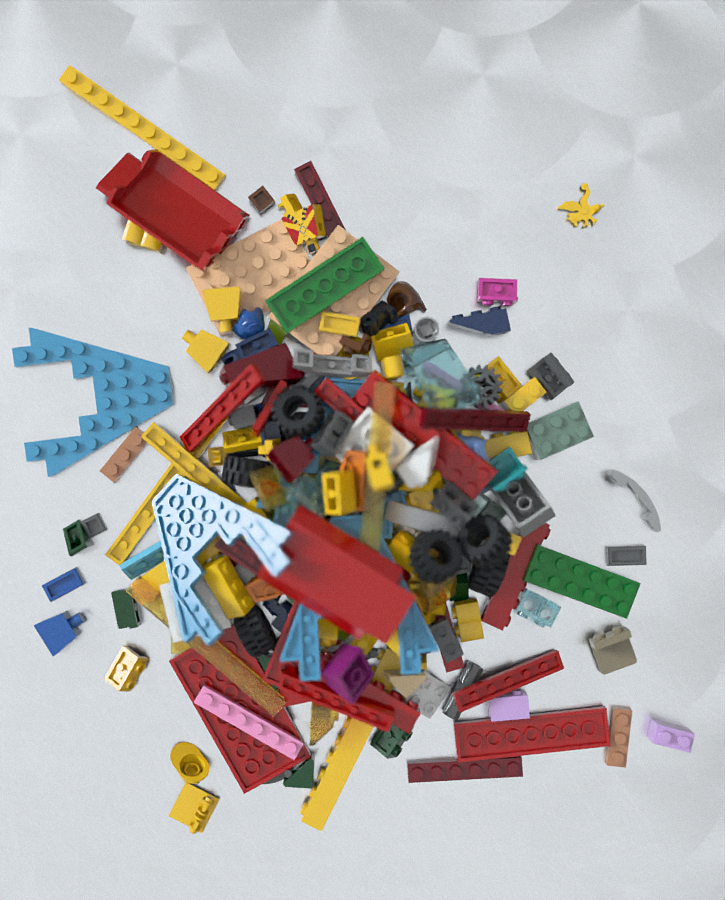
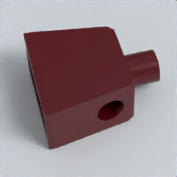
[266,436,315,484]

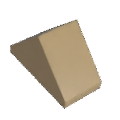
[384,670,427,699]

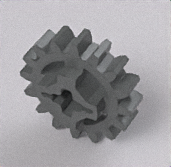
[460,364,503,407]

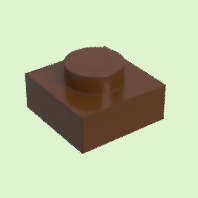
[248,185,275,214]

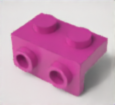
[477,278,518,306]

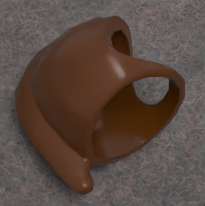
[387,281,427,317]

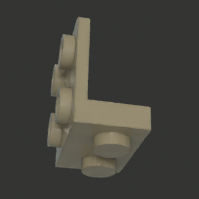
[588,626,637,675]

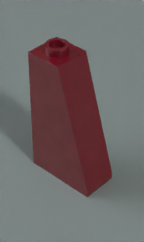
[219,343,302,388]

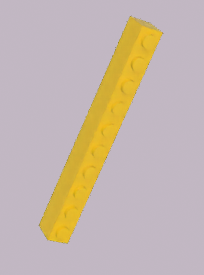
[300,645,401,832]

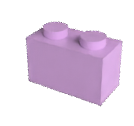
[488,689,530,722]
[647,719,695,753]

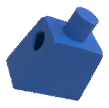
[34,611,85,656]

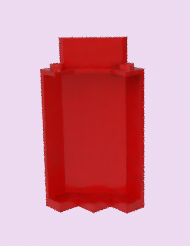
[96,149,250,271]
[256,505,417,645]

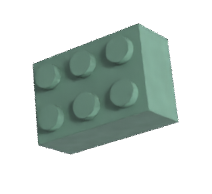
[527,401,594,460]

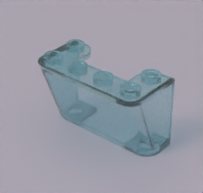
[398,338,481,409]

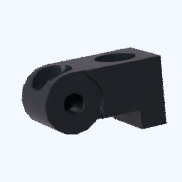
[360,300,398,336]

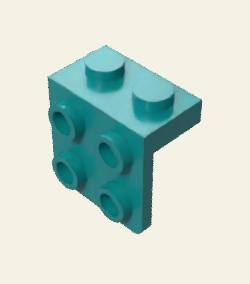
[488,447,528,492]

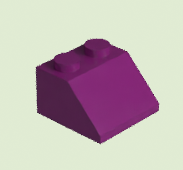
[321,643,375,704]

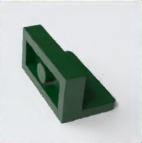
[111,587,141,629]

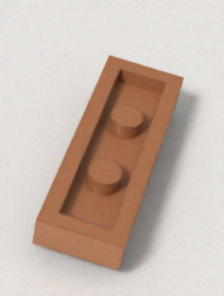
[100,427,148,483]
[605,707,632,768]

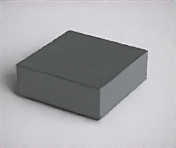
[81,513,108,538]

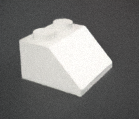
[396,436,440,489]

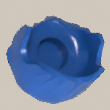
[232,307,265,339]

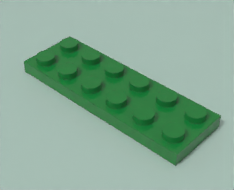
[265,237,385,334]
[522,544,641,619]

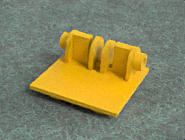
[168,782,220,834]

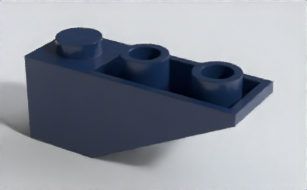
[448,306,511,337]

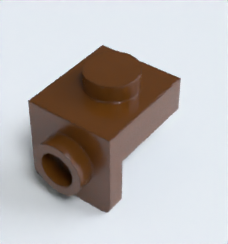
[339,334,372,355]

